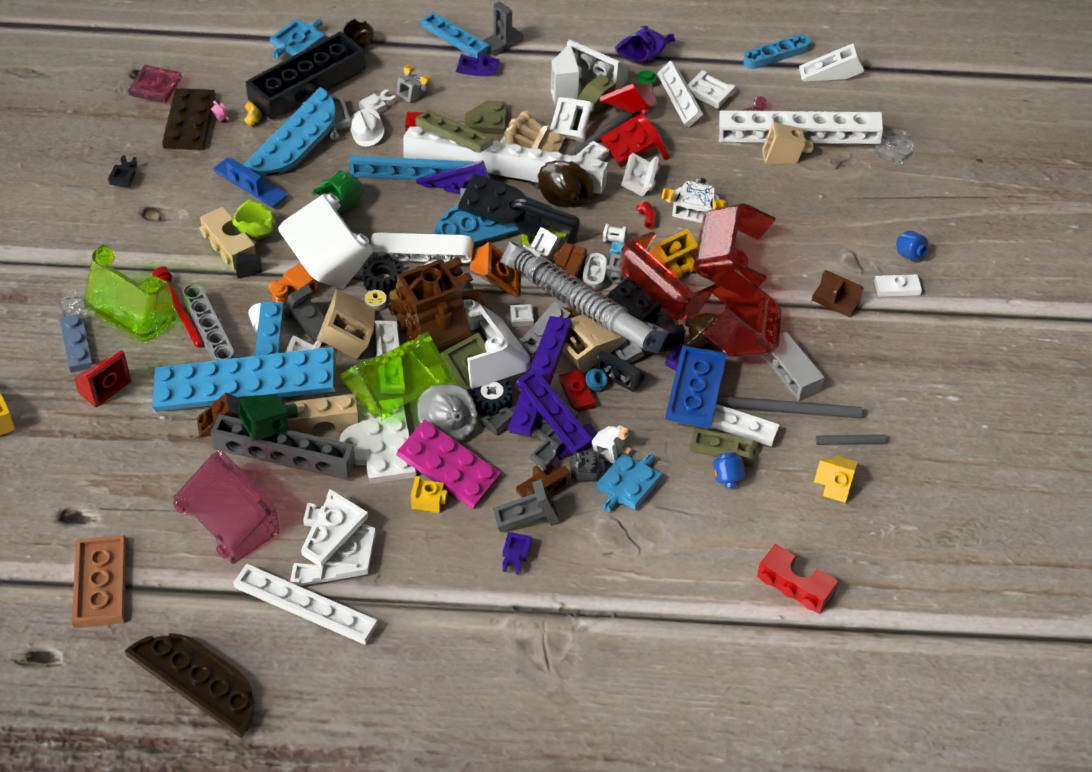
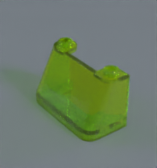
[84,244,176,342]
[340,332,453,421]

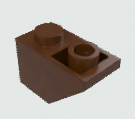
[197,392,240,437]

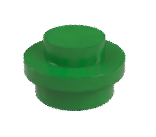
[637,70,657,86]

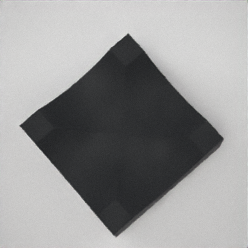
[607,275,666,322]

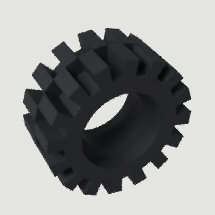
[362,256,402,296]

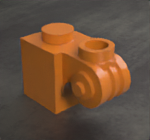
[268,263,319,305]

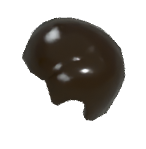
[343,19,374,48]

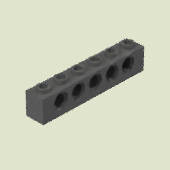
[211,414,355,480]

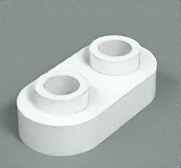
[583,253,607,290]

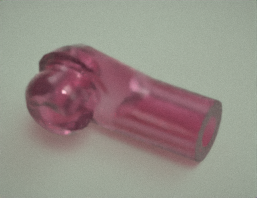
[744,96,767,111]

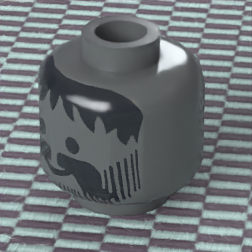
[570,450,604,481]

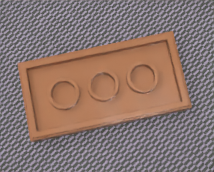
[72,535,127,628]

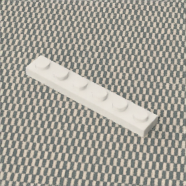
[233,564,377,645]

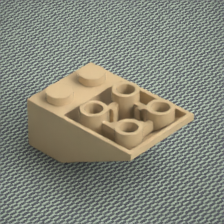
[317,289,375,359]
[563,313,628,374]

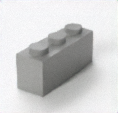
[762,332,824,401]

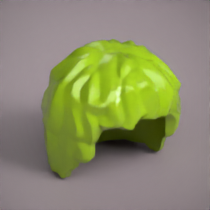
[232,199,276,241]

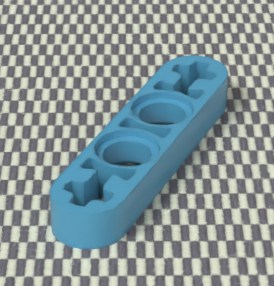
[743,35,811,69]

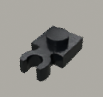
[108,155,137,188]

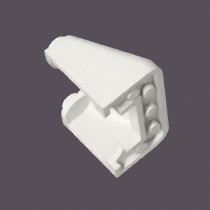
[278,193,374,289]

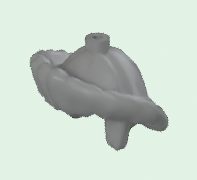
[417,384,478,442]

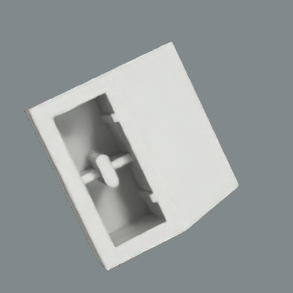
[551,46,582,104]

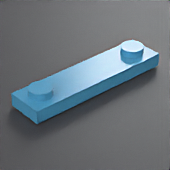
[420,12,490,59]

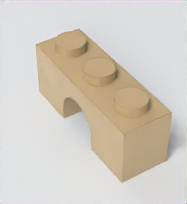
[200,207,256,270]
[285,394,358,435]

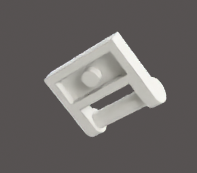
[687,70,737,109]
[550,97,594,142]

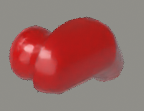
[637,201,657,229]

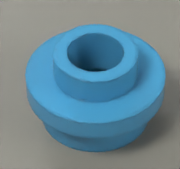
[586,369,608,391]

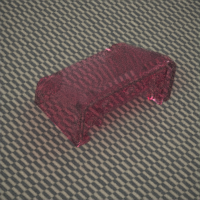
[173,450,280,565]

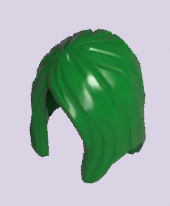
[312,170,364,214]

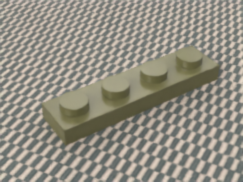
[415,110,493,153]

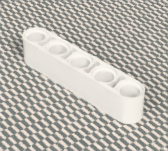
[369,233,474,263]

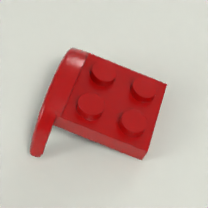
[600,113,669,168]

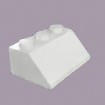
[567,40,629,91]

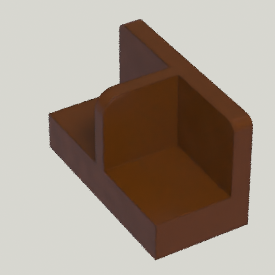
[812,270,864,318]
[516,465,571,498]

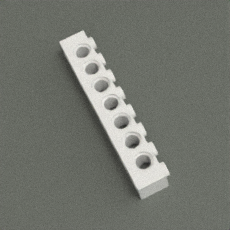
[719,111,883,144]

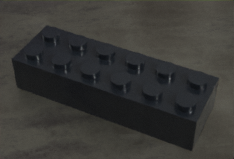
[245,31,366,120]

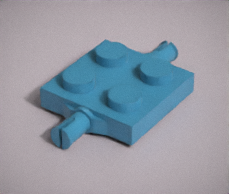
[270,18,325,59]
[596,453,662,512]

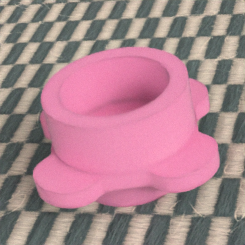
[211,101,230,122]

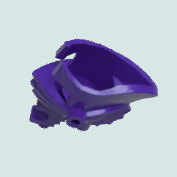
[615,25,675,63]

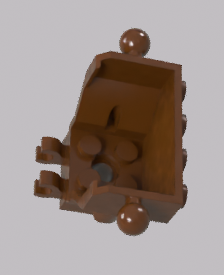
[388,258,473,368]

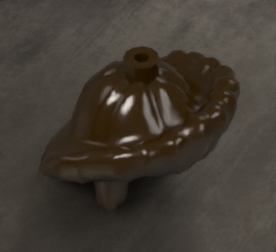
[538,160,594,207]
[682,313,735,349]

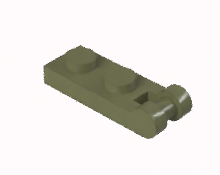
[690,428,758,466]

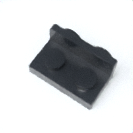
[596,350,645,392]

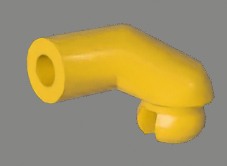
[245,102,262,126]

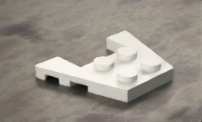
[290,503,376,586]

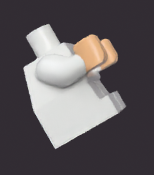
[592,425,632,464]

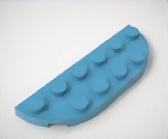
[243,87,336,176]
[433,194,540,245]

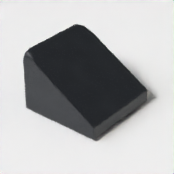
[235,253,262,278]

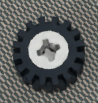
[471,379,513,416]

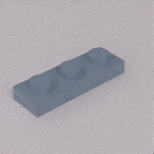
[60,313,93,373]

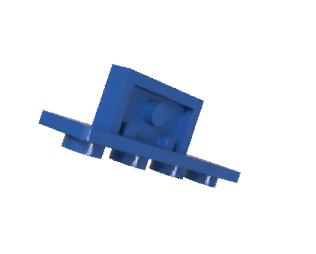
[213,158,287,209]

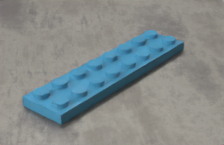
[152,347,336,412]

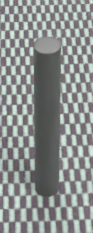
[816,435,886,445]

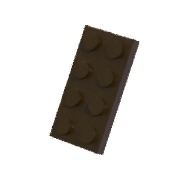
[162,88,216,150]

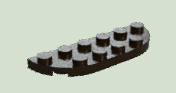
[125,633,254,738]

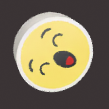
[365,290,387,311]

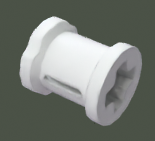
[603,223,627,245]

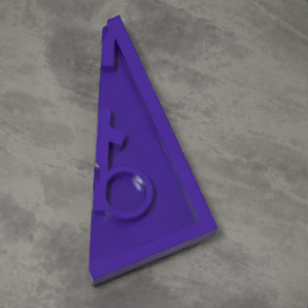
[416,160,490,194]

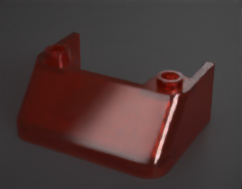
[694,203,776,298]
[619,231,717,320]
[703,266,781,357]

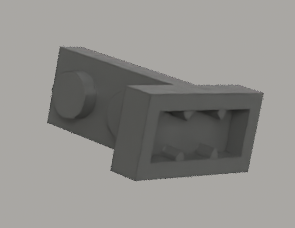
[483,1,523,56]
[284,284,325,344]
[493,479,560,532]

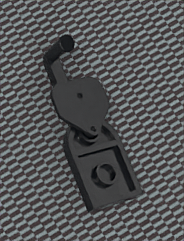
[458,173,580,244]

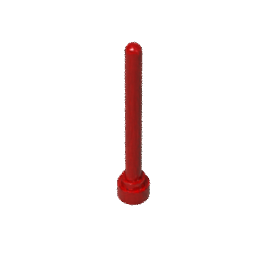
[152,266,203,347]

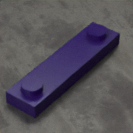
[516,368,592,455]

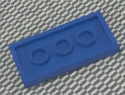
[665,345,727,429]

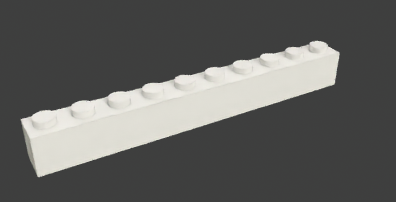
[403,126,608,194]

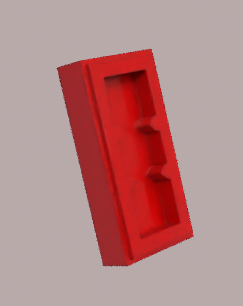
[559,369,596,412]

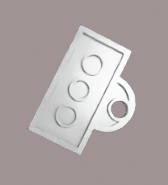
[339,399,416,484]

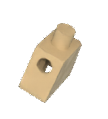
[762,122,813,165]

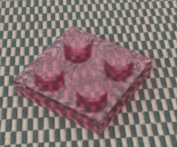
[128,64,182,103]

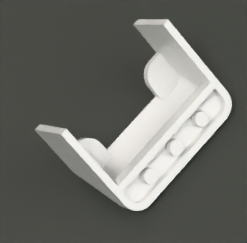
[463,299,530,389]

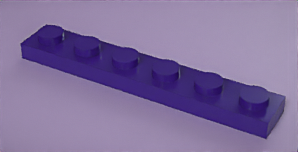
[508,316,572,437]

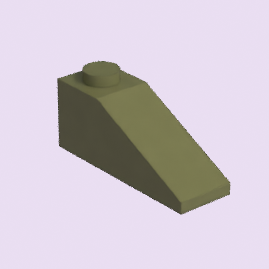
[573,74,616,130]

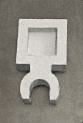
[359,90,396,114]

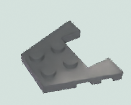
[481,401,579,471]

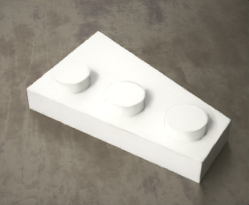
[301,489,368,567]

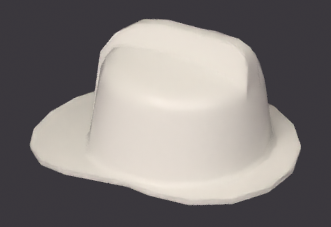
[350,108,384,147]

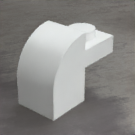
[523,227,561,262]

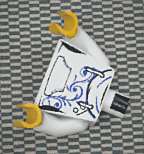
[661,178,726,225]

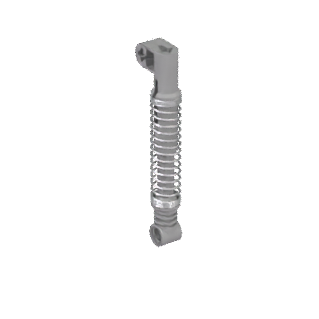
[500,241,668,353]

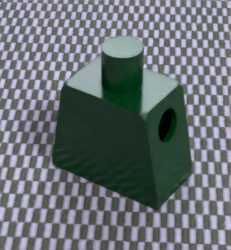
[239,394,298,441]

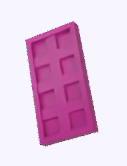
[396,419,501,509]

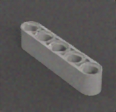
[183,283,235,361]

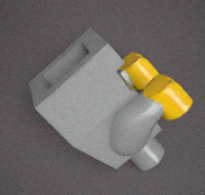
[396,65,431,103]

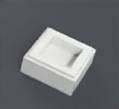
[510,304,534,327]

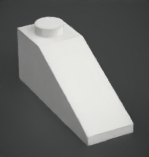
[799,44,865,82]

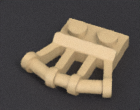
[504,110,565,152]

